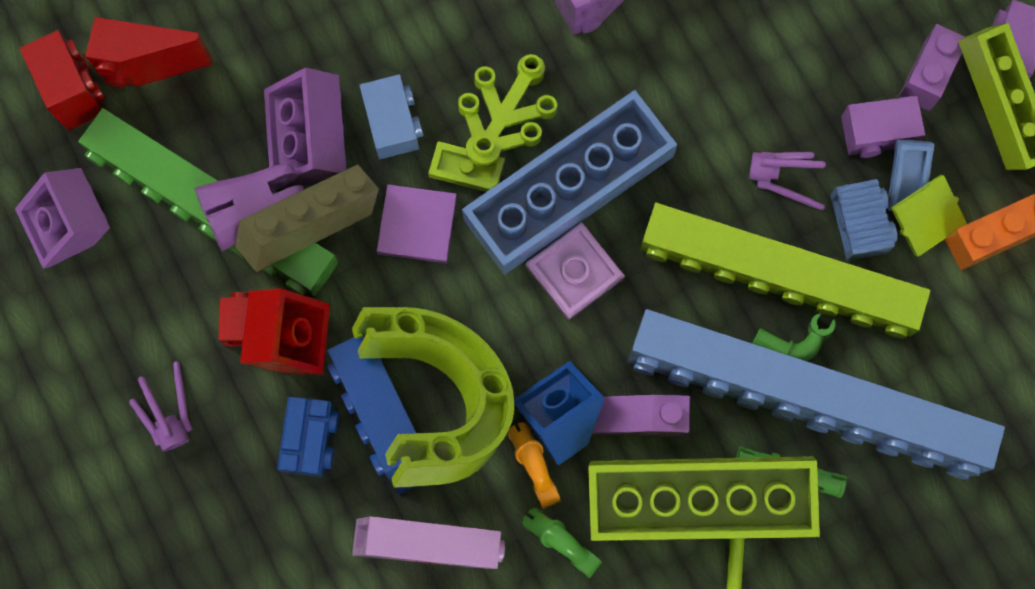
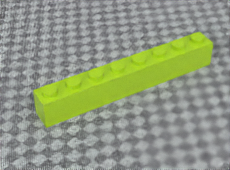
[640,202,931,339]

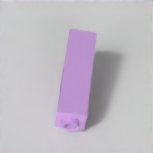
[352,516,505,569]

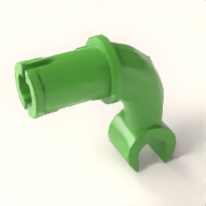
[752,313,835,362]
[522,508,602,578]

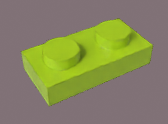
[428,141,505,192]

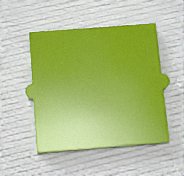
[891,175,967,257]

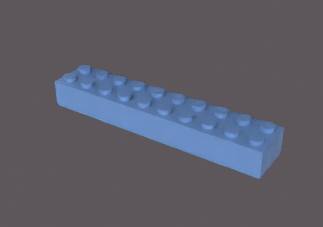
[627,309,1005,480]

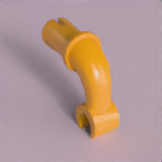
[508,422,561,509]

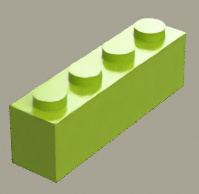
[958,23,1035,170]

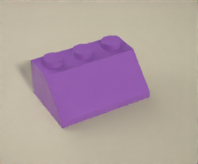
[264,67,347,188]

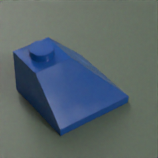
[514,361,604,465]

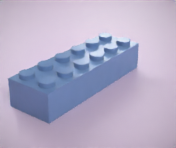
[462,90,677,275]

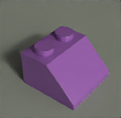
[15,168,110,269]

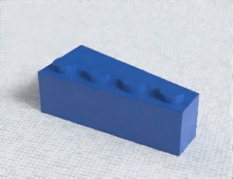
[327,334,417,495]

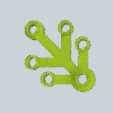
[458,54,557,167]

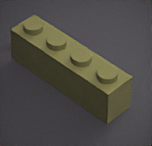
[235,164,379,272]

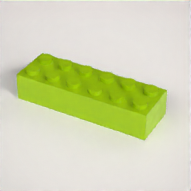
[589,456,820,541]

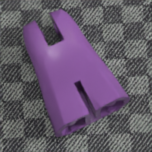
[194,164,304,252]

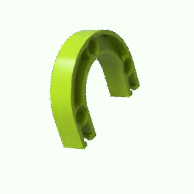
[352,307,514,488]

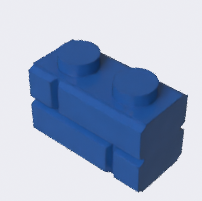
[277,397,340,477]

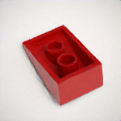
[85,17,213,88]

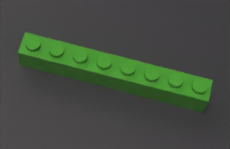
[78,108,339,297]

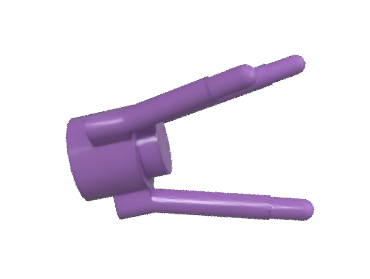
[749,151,826,211]
[129,361,193,452]

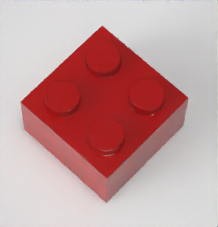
[19,30,106,131]
[240,288,330,376]

